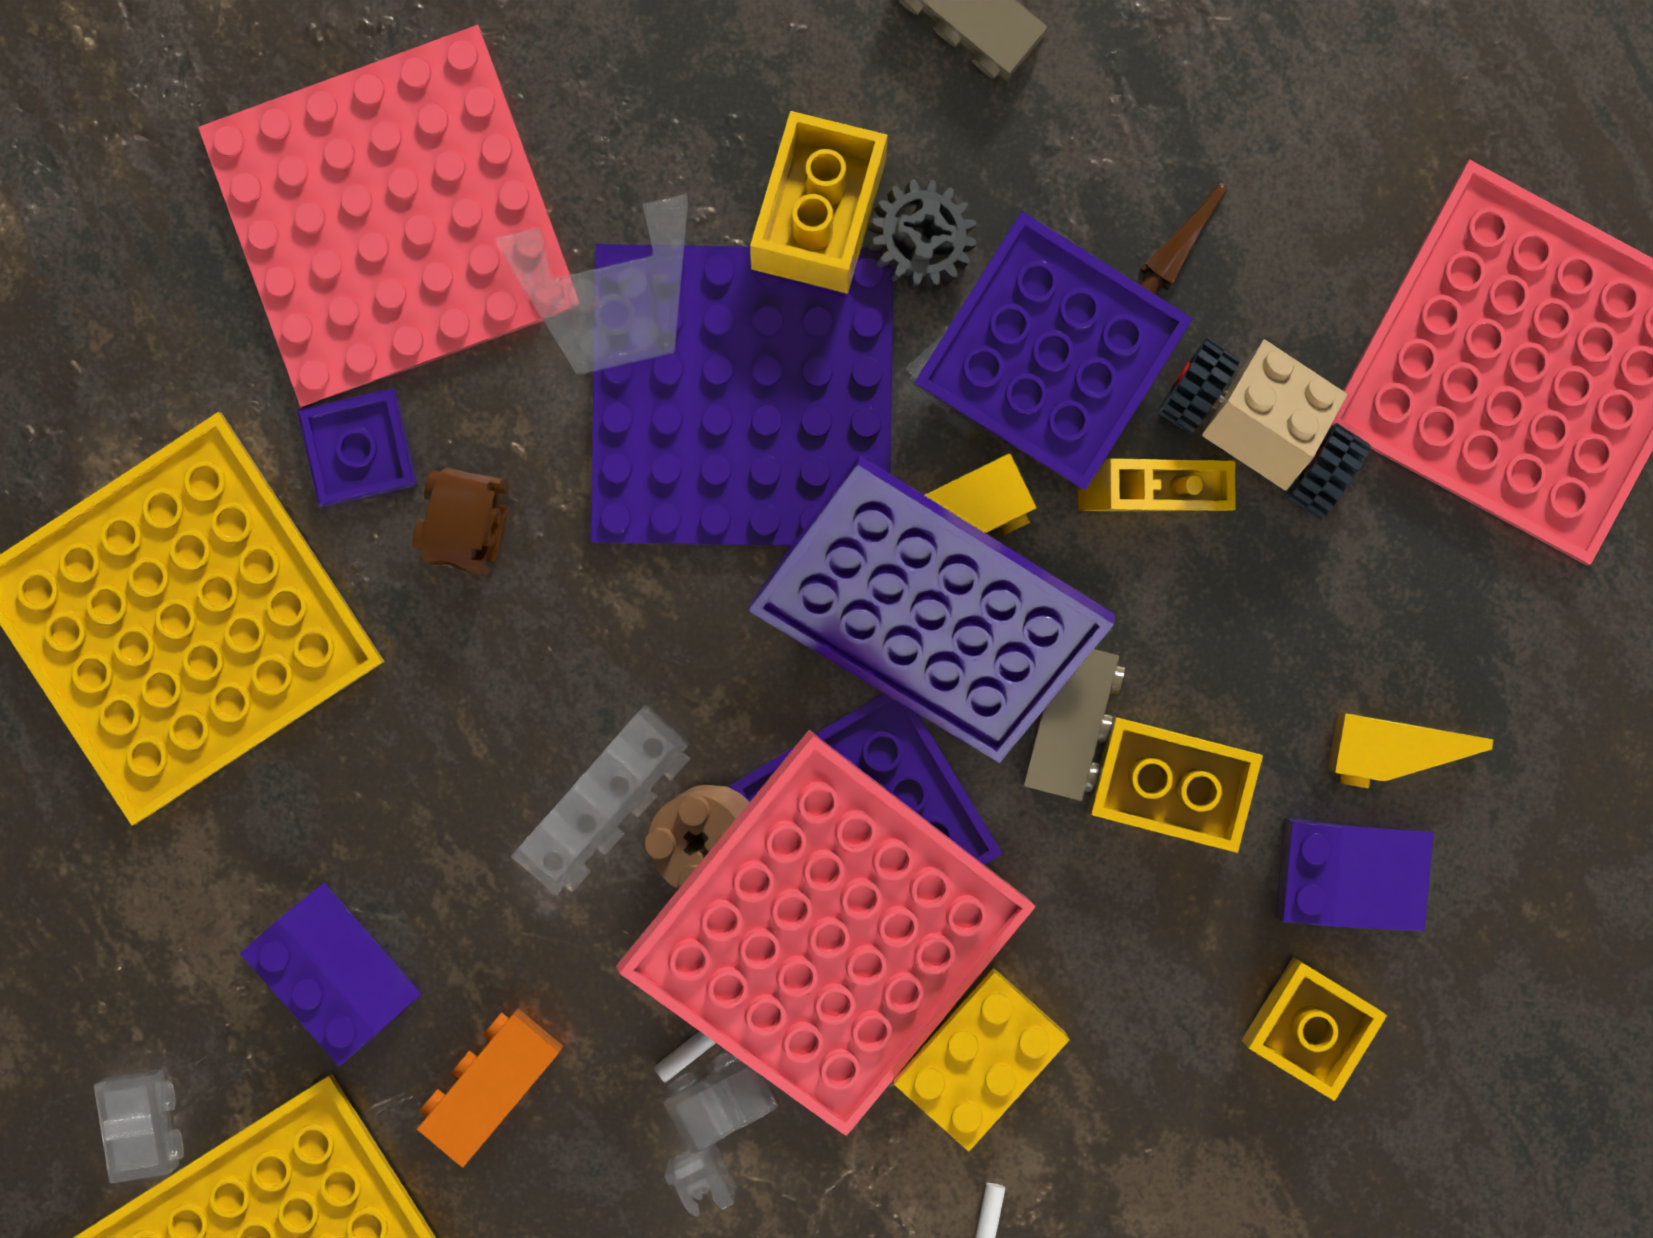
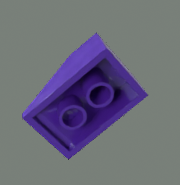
[1275,818,1434,931]

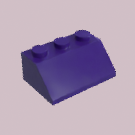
[240,882,422,1067]

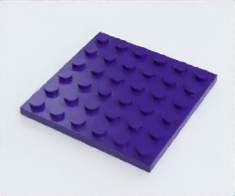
[591,244,893,546]

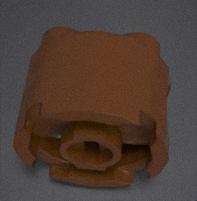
[412,467,509,576]

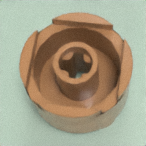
[645,785,749,889]

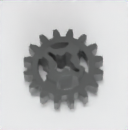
[867,180,977,290]

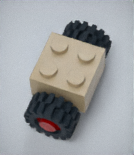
[1157,337,1371,520]

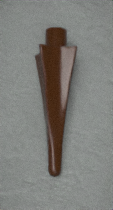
[1139,184,1227,295]

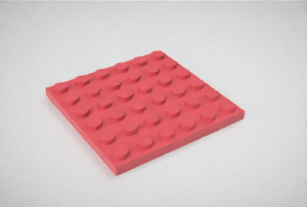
[198,25,582,408]
[1330,160,1653,565]
[616,730,1036,1136]

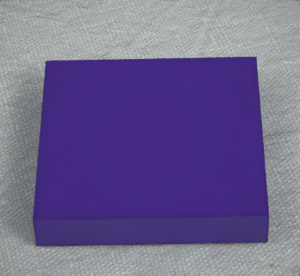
[297,388,418,508]

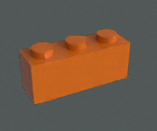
[417,1009,563,1168]

